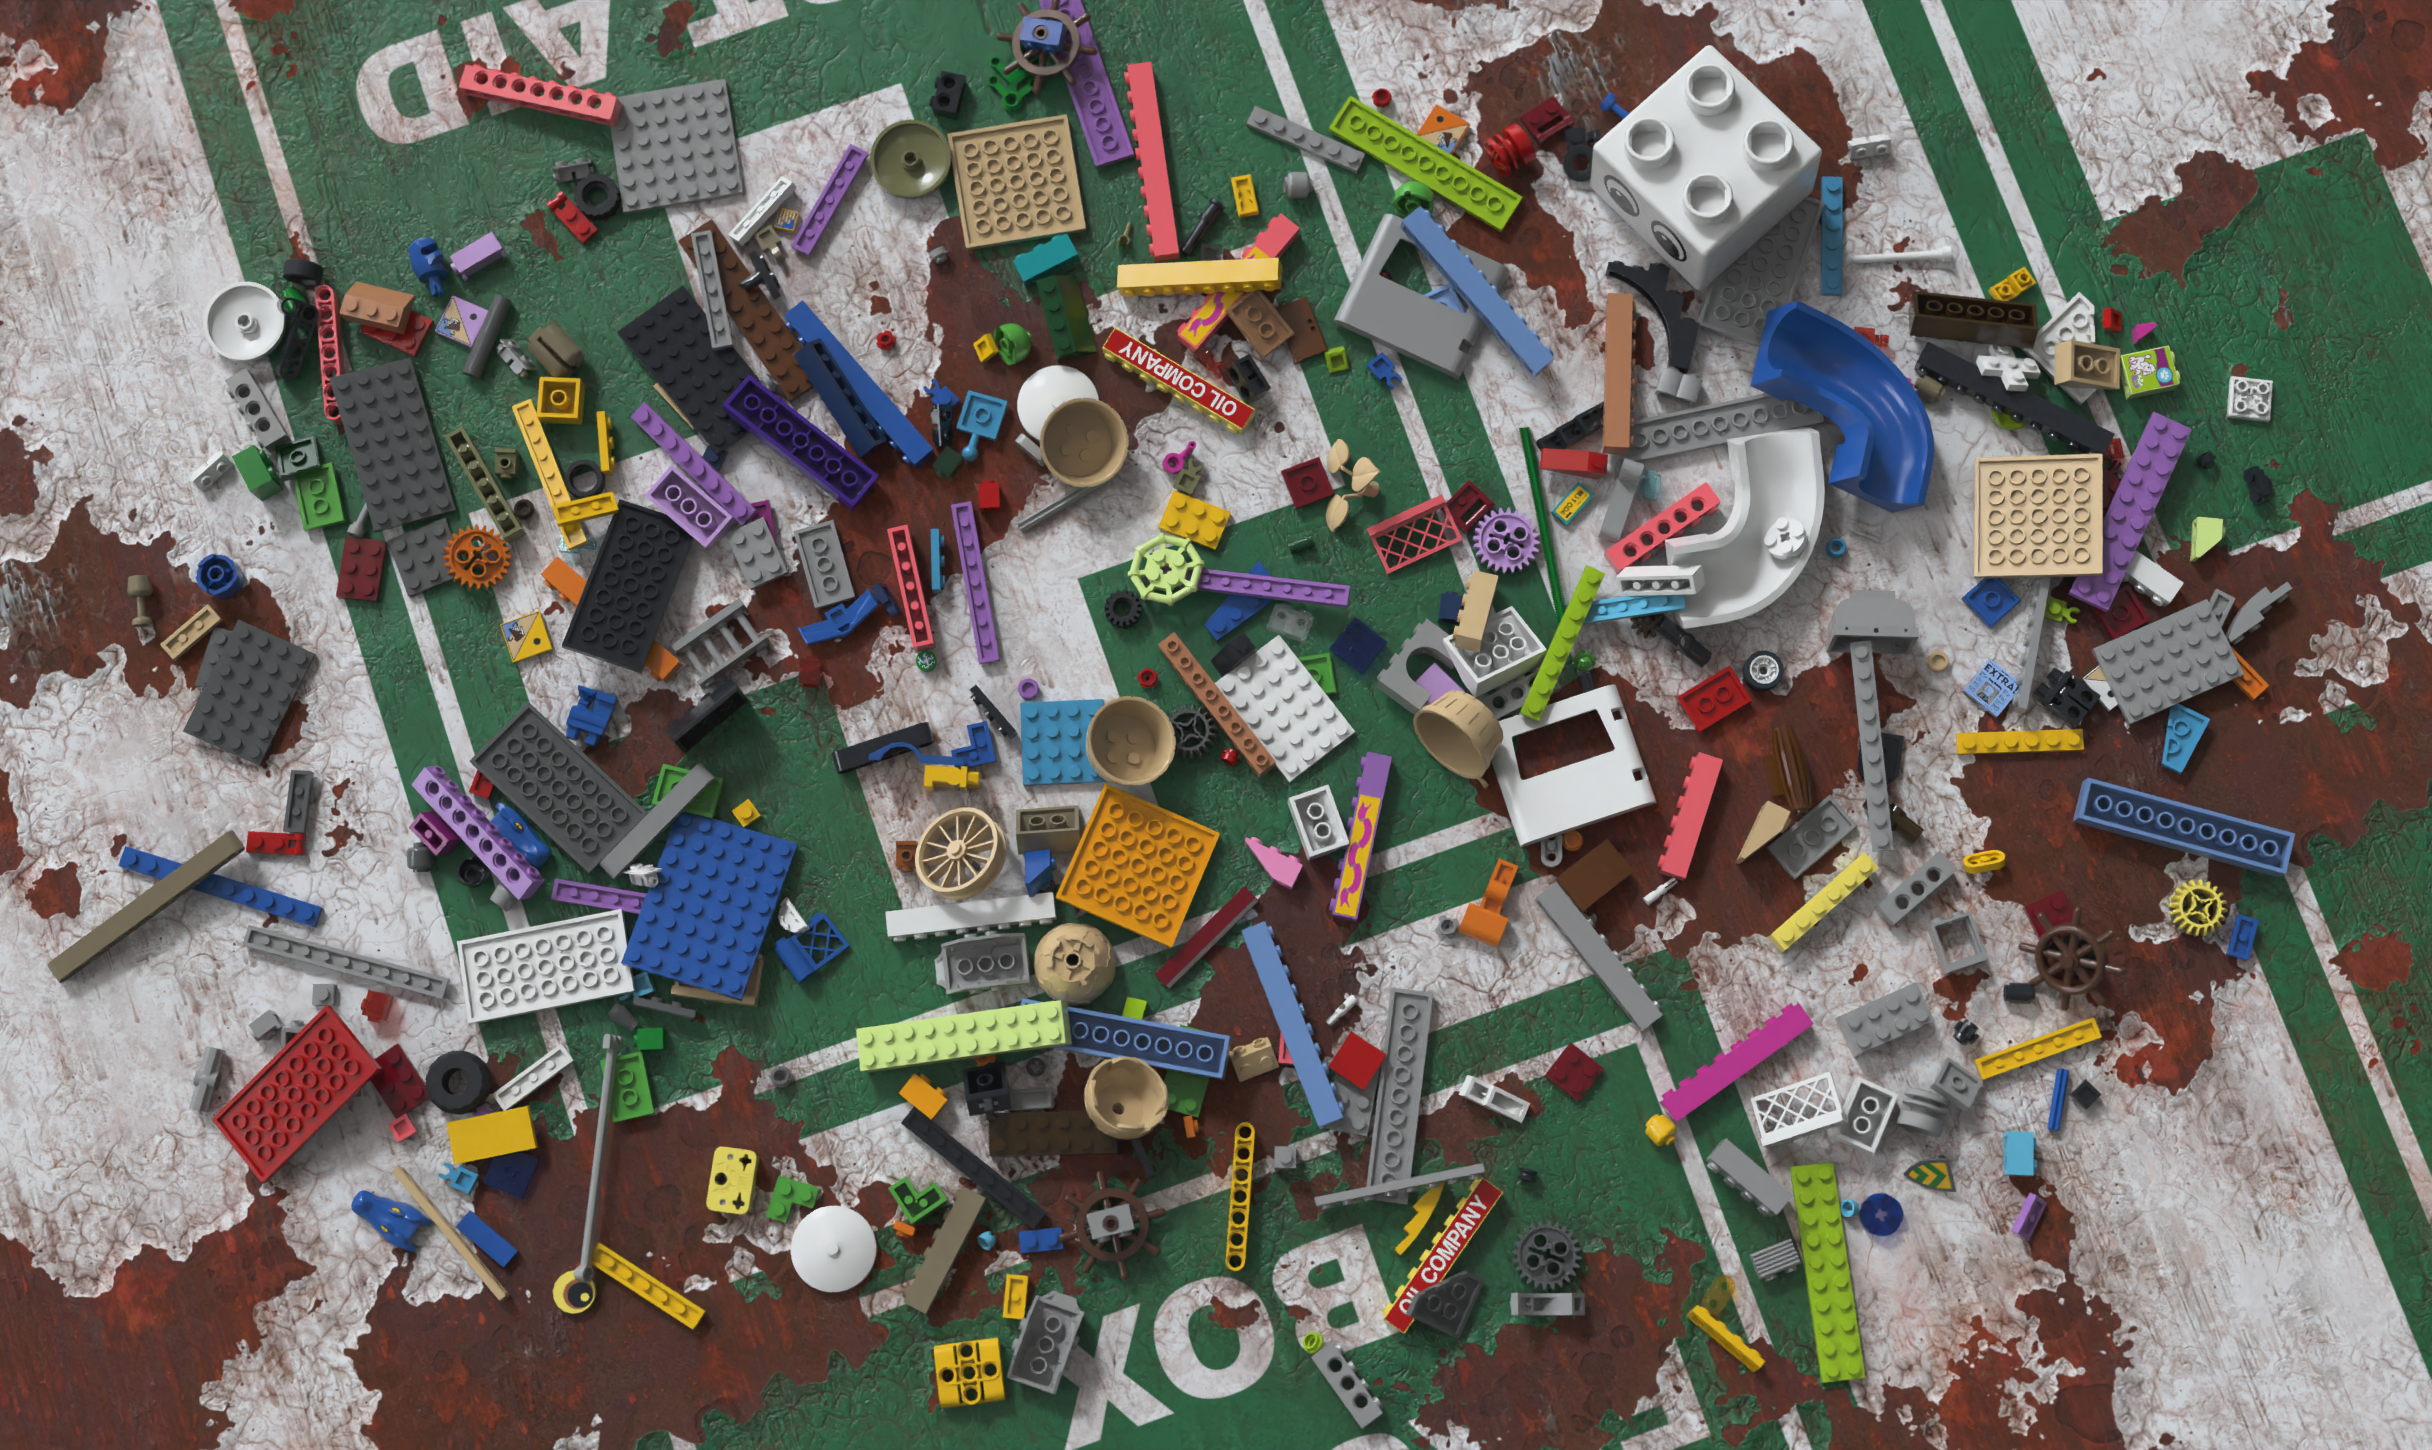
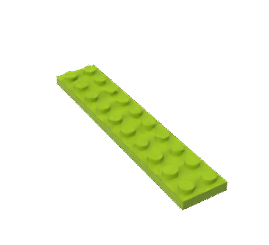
[1329,96,1523,232]
[1789,1162,1866,1383]

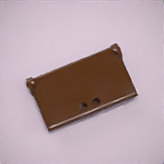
[1275,297,1328,365]

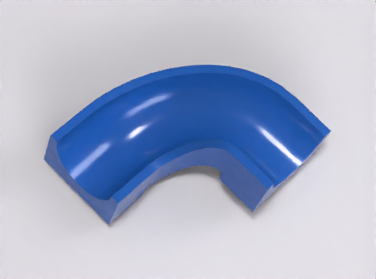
[1750,301,1934,513]

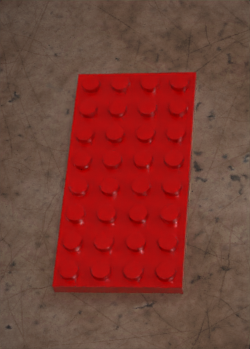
[211,1005,382,1183]

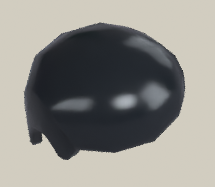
[458,854,490,888]

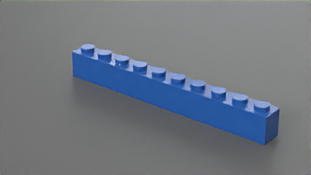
[784,300,935,470]

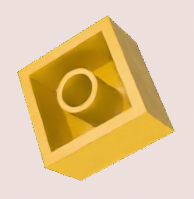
[537,377,585,425]

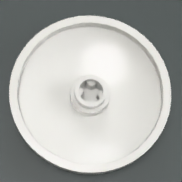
[203,282,287,362]
[1017,365,1099,442]
[791,1206,877,1292]

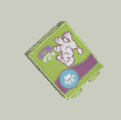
[2120,346,2180,400]

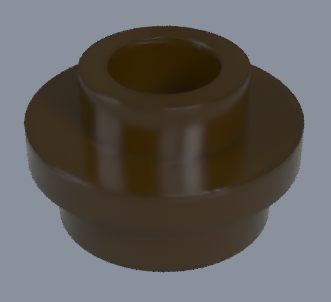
[514,499,535,520]

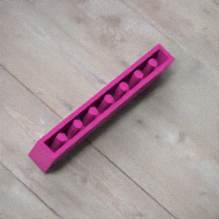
[1659,1003,1814,1123]

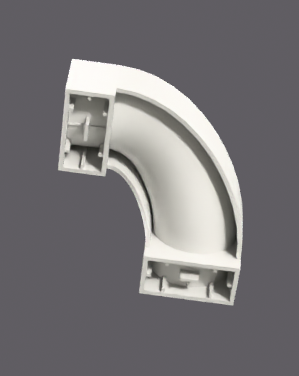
[1665,427,1825,629]

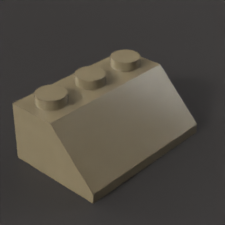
[1016,805,1081,855]

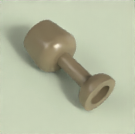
[127,575,153,627]

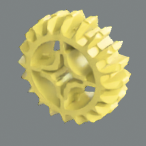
[2168,879,2227,937]

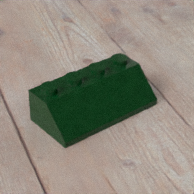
[1036,275,1097,363]

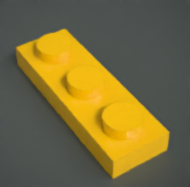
[597,411,616,476]
[552,491,619,527]

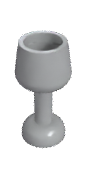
[490,873,520,912]

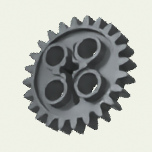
[1511,1220,1582,1290]

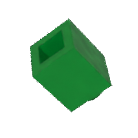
[634,1028,667,1052]

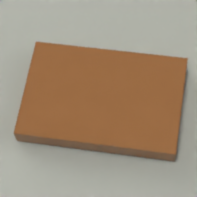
[1225,290,1295,359]

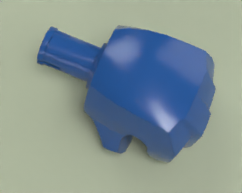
[408,237,448,298]

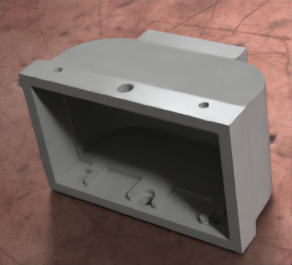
[1826,590,1919,654]

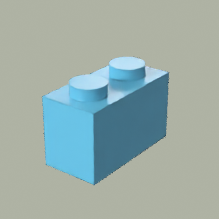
[2003,1131,2037,1177]

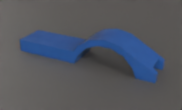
[869,742,964,766]

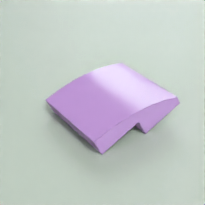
[1416,663,1465,707]

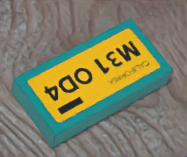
[1551,482,1594,527]

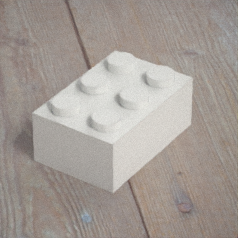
[1831,1077,1899,1155]

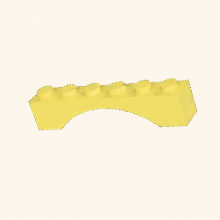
[1767,852,1879,953]

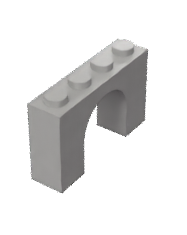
[1376,619,1455,715]

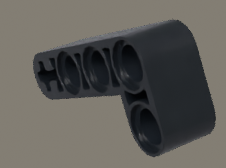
[276,296,319,381]

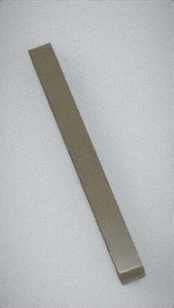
[47,831,245,983]

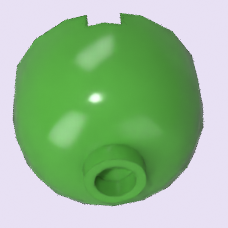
[1393,181,1434,218]
[994,323,1032,365]

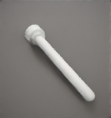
[1852,246,1952,264]

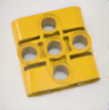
[934,1337,1006,1409]

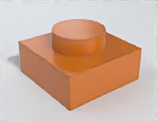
[1183,1115,1199,1139]
[893,1220,917,1239]

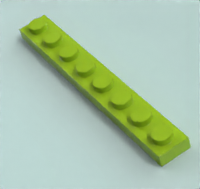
[1519,565,1605,722]

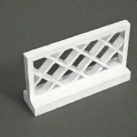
[1750,1072,1849,1149]

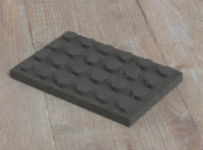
[183,619,316,766]

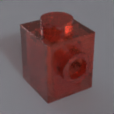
[361,990,394,1024]

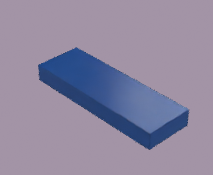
[456,1210,519,1268]

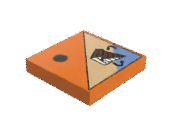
[1416,104,1471,155]

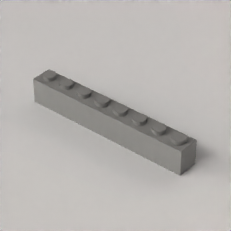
[1535,882,1662,1032]

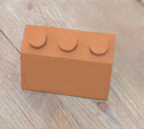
[339,282,415,334]

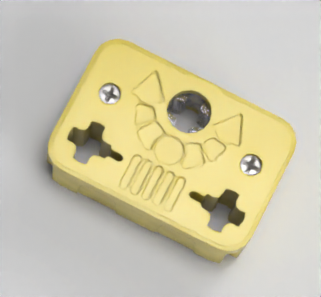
[706,1147,759,1215]

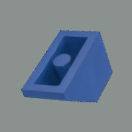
[1025,849,1057,897]

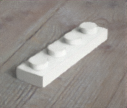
[728,176,797,246]
[492,1043,575,1111]

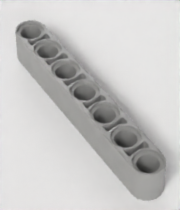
[599,763,715,880]

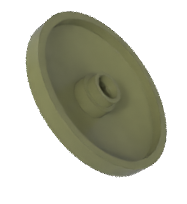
[870,120,951,199]

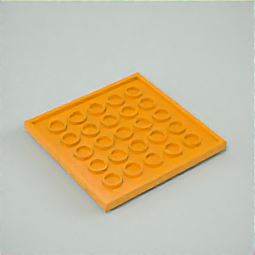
[1055,783,1220,948]

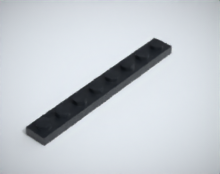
[901,1106,1047,1229]

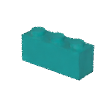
[1013,233,1079,288]

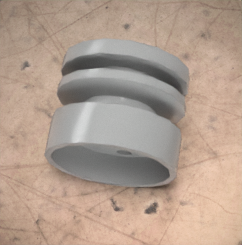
[1896,1088,1950,1137]

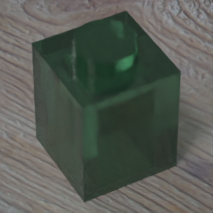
[932,446,965,482]

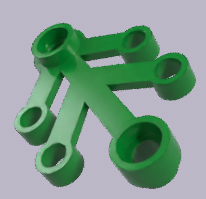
[988,42,1039,111]

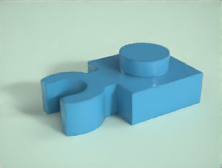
[438,1163,480,1194]

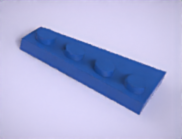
[1205,561,1275,642]

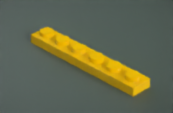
[1955,729,2084,755]
[1973,1017,2102,1080]
[591,1242,706,1330]

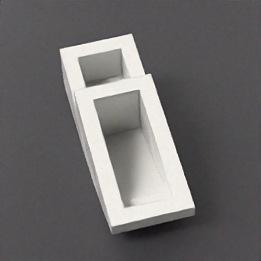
[1459,1075,1530,1123]

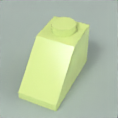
[2190,517,2225,562]

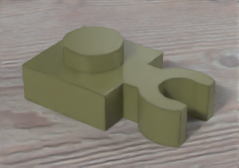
[1173,457,1204,497]

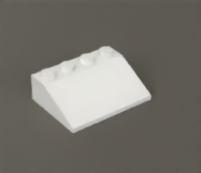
[1443,606,1547,698]

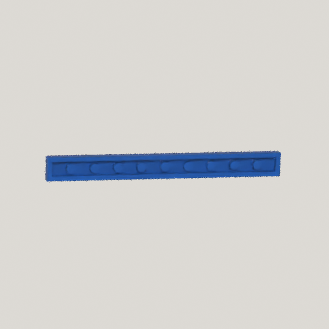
[118,846,323,928]

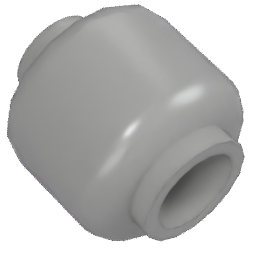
[1283,172,1313,198]

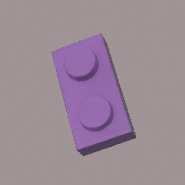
[2012,1193,2047,1241]

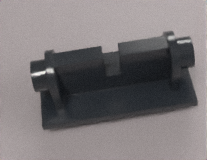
[930,405,953,447]

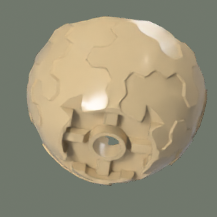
[1034,923,1116,1006]
[1084,1057,1169,1139]

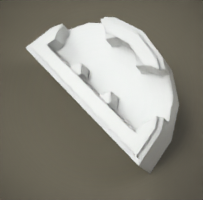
[778,897,810,934]

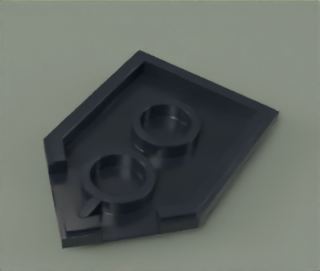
[1856,732,1904,785]

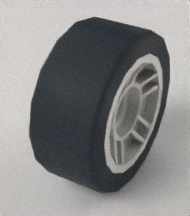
[1742,650,1784,692]

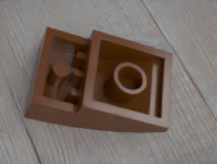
[1555,839,1634,912]

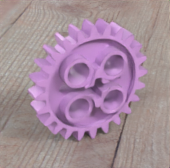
[1473,507,1540,575]

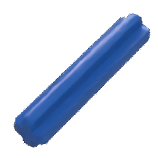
[2047,1068,2069,1132]

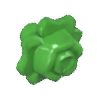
[1571,650,1596,671]

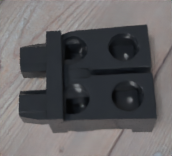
[2034,667,2101,729]

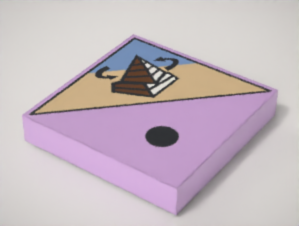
[435,296,488,348]

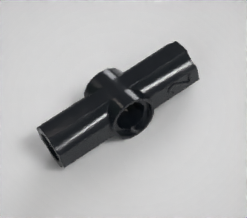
[1653,616,1712,668]

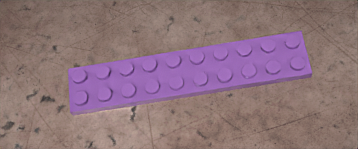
[1038,0,1134,169]
[2068,412,2192,612]

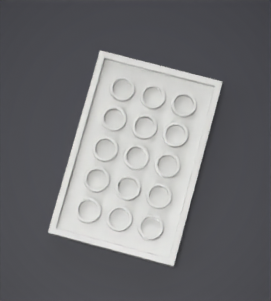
[1215,635,1355,783]

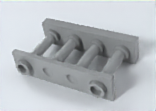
[671,598,770,689]

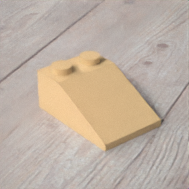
[2054,340,2120,390]
[1735,801,1791,864]

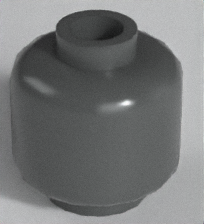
[406,842,435,873]

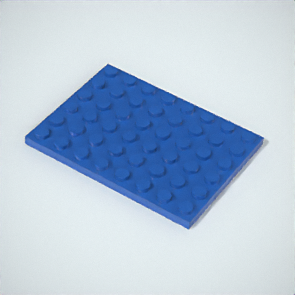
[621,812,798,1001]

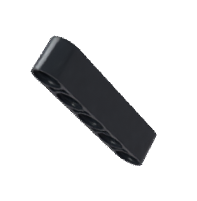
[831,722,935,774]

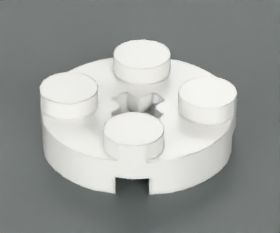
[1764,518,1807,559]

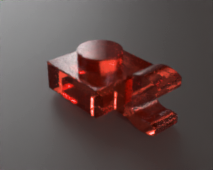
[1854,327,1889,347]
[1194,347,1228,379]

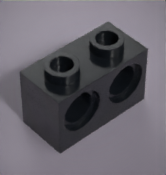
[930,71,967,120]
[1226,354,1271,405]

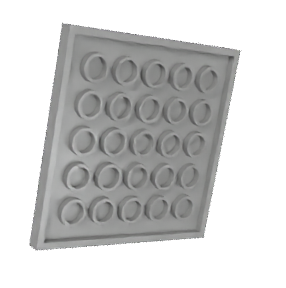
[610,79,744,215]

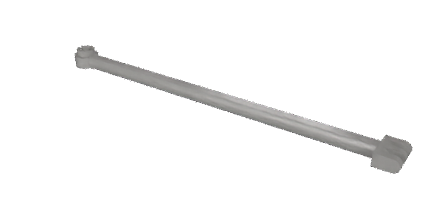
[574,1034,623,1283]

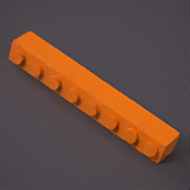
[541,556,683,683]

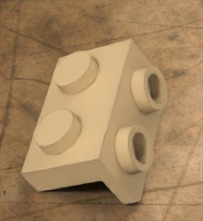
[1229,1037,1279,1082]

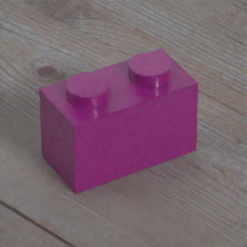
[409,811,461,856]

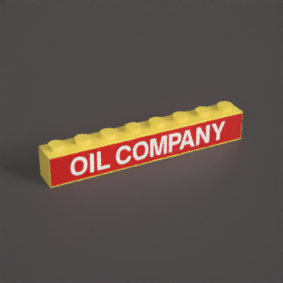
[1102,327,1255,435]
[1382,1178,1503,1334]

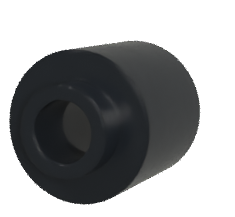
[2003,982,2035,1004]

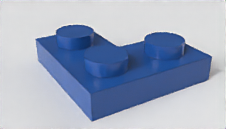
[951,721,997,770]

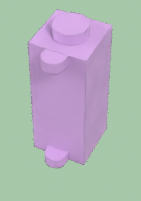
[450,232,507,281]

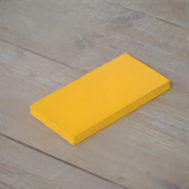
[446,1105,538,1164]

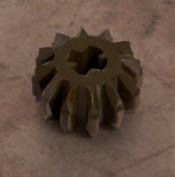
[1630,613,1665,639]

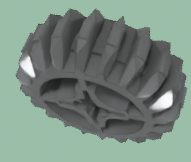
[1168,704,1217,760]

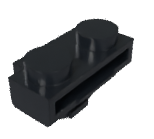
[2243,466,2273,506]

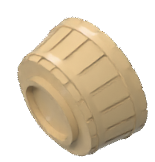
[1040,398,1129,487]
[1413,690,1503,779]
[1086,696,1176,786]

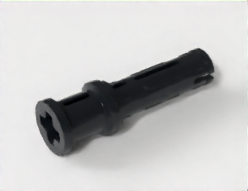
[1179,198,1225,257]

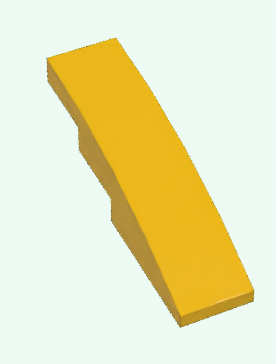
[1394,1182,1445,1256]

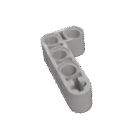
[1598,458,1645,543]

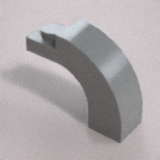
[1510,1293,1585,1315]

